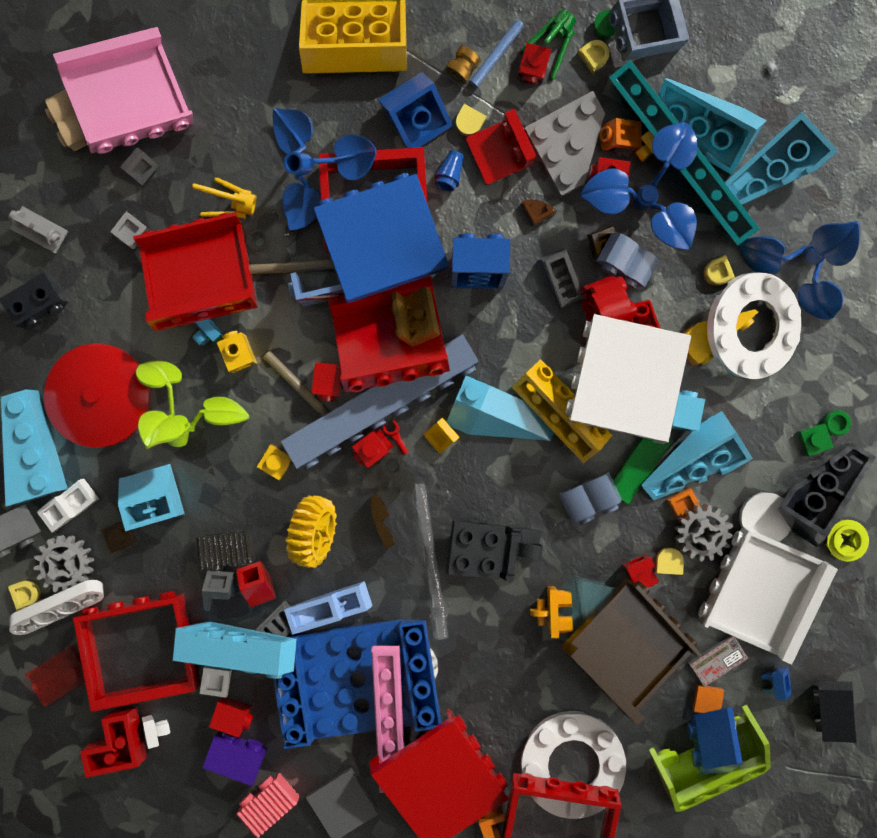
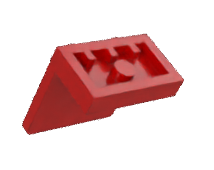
[466,108,536,185]

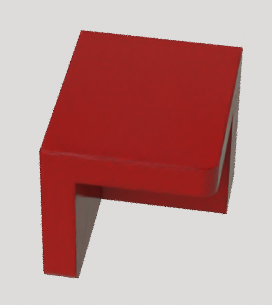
[622,554,659,588]

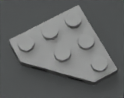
[524,91,605,198]

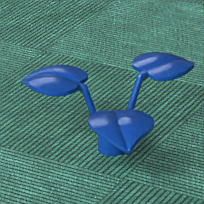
[273,108,376,230]
[581,122,697,250]
[740,221,860,319]

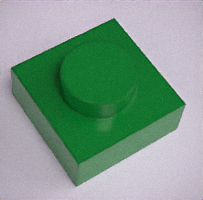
[797,423,834,456]

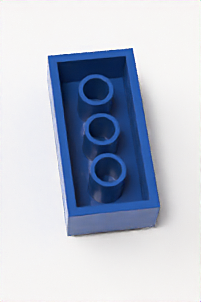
[451,233,510,289]

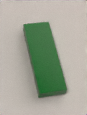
[612,438,673,504]

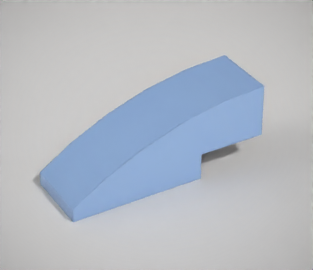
[284,581,373,635]

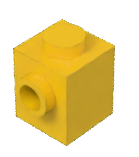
[217,331,258,373]

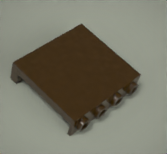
[560,578,703,726]

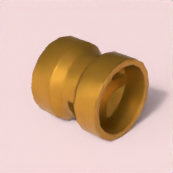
[445,45,481,84]

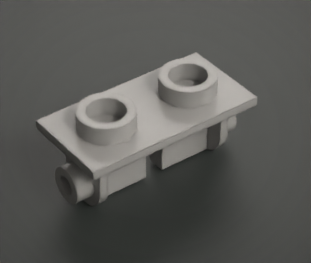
[8,206,68,254]

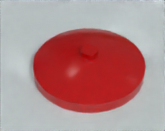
[44,344,151,448]

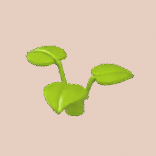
[136,360,249,449]

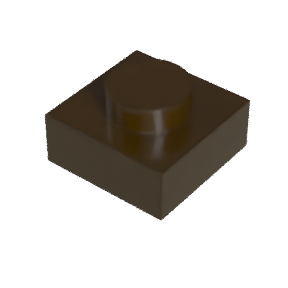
[587,226,616,260]
[101,521,138,554]

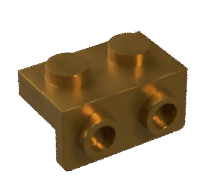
[391,286,440,347]

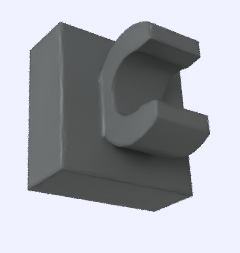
[121,147,158,185]

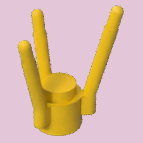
[192,178,256,219]

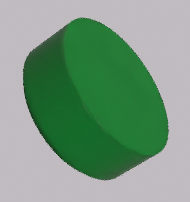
[593,10,615,39]
[822,410,851,436]

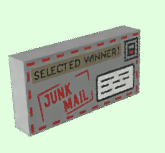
[688,635,748,687]

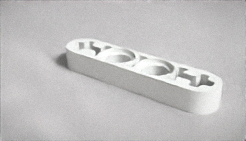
[9,580,104,635]

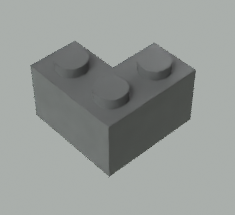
[0,505,41,562]

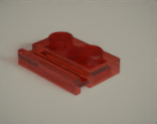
[25,645,85,707]

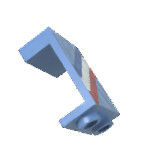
[288,273,343,307]

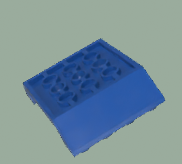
[274,619,442,749]

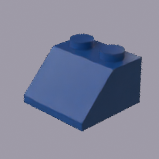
[378,72,453,148]
[687,707,743,775]

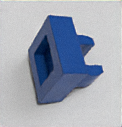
[761,667,792,700]

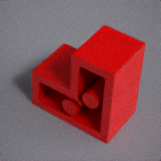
[80,706,147,778]

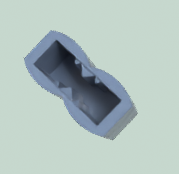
[597,233,659,289]
[559,471,622,525]

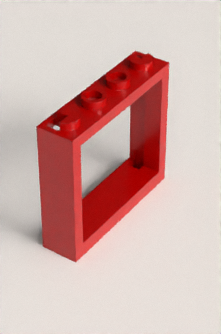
[319,147,428,253]
[73,591,201,712]
[501,773,621,838]

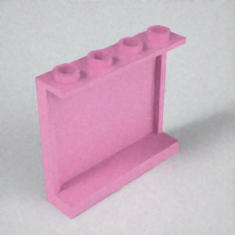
[53,27,193,154]

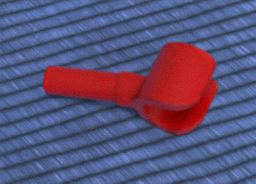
[383,420,408,455]

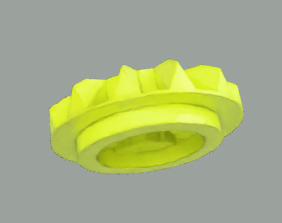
[826,520,869,562]

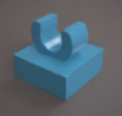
[192,319,225,346]

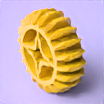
[286,495,337,568]

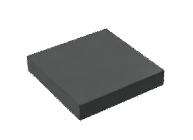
[306,767,378,838]

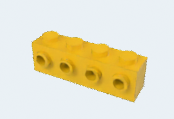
[511,359,612,463]

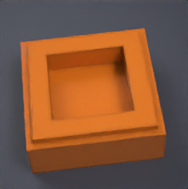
[666,488,701,523]
[692,684,724,713]

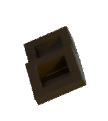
[371,492,396,549]

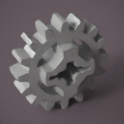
[674,503,733,561]
[33,535,94,593]

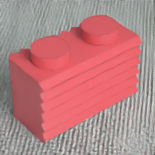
[236,773,299,838]

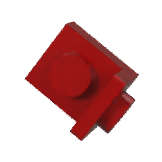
[518,43,552,85]

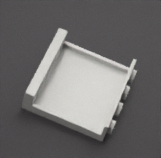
[565,314,691,444]
[698,526,838,664]

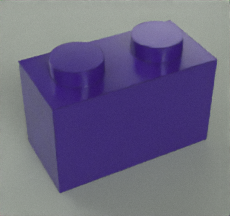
[203,731,268,786]

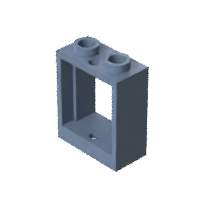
[609,0,690,61]

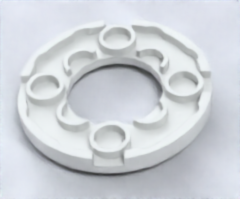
[707,273,801,379]
[521,711,626,819]

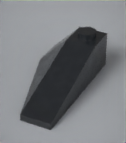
[778,443,876,547]

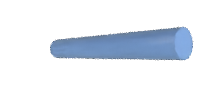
[469,20,524,88]

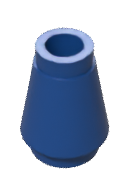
[435,150,464,192]

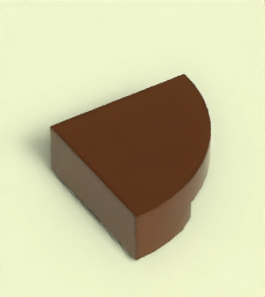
[520,199,556,226]

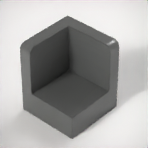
[202,571,236,611]

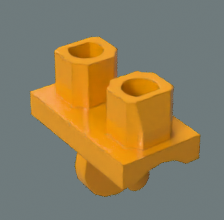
[530,586,573,638]

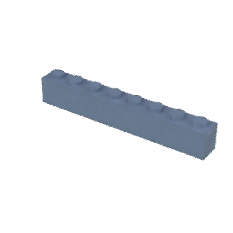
[281,334,479,470]

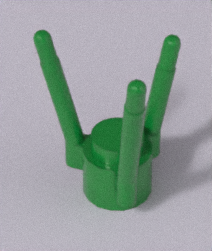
[521,9,576,80]

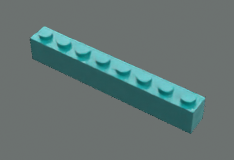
[609,60,760,246]

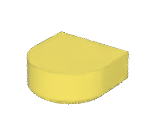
[578,40,610,74]
[456,104,487,137]
[703,255,735,286]
[655,547,684,575]
[8,580,41,611]

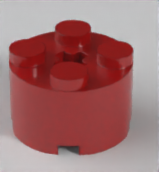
[580,275,637,322]

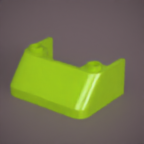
[649,705,771,812]

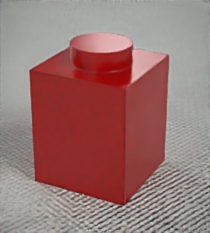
[312,362,342,402]
[236,561,275,607]
[209,697,254,738]

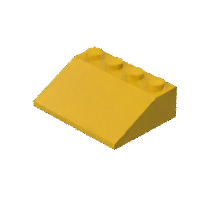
[299,0,407,73]

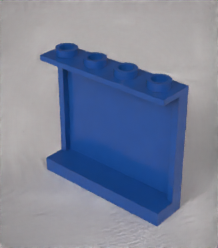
[314,173,449,304]

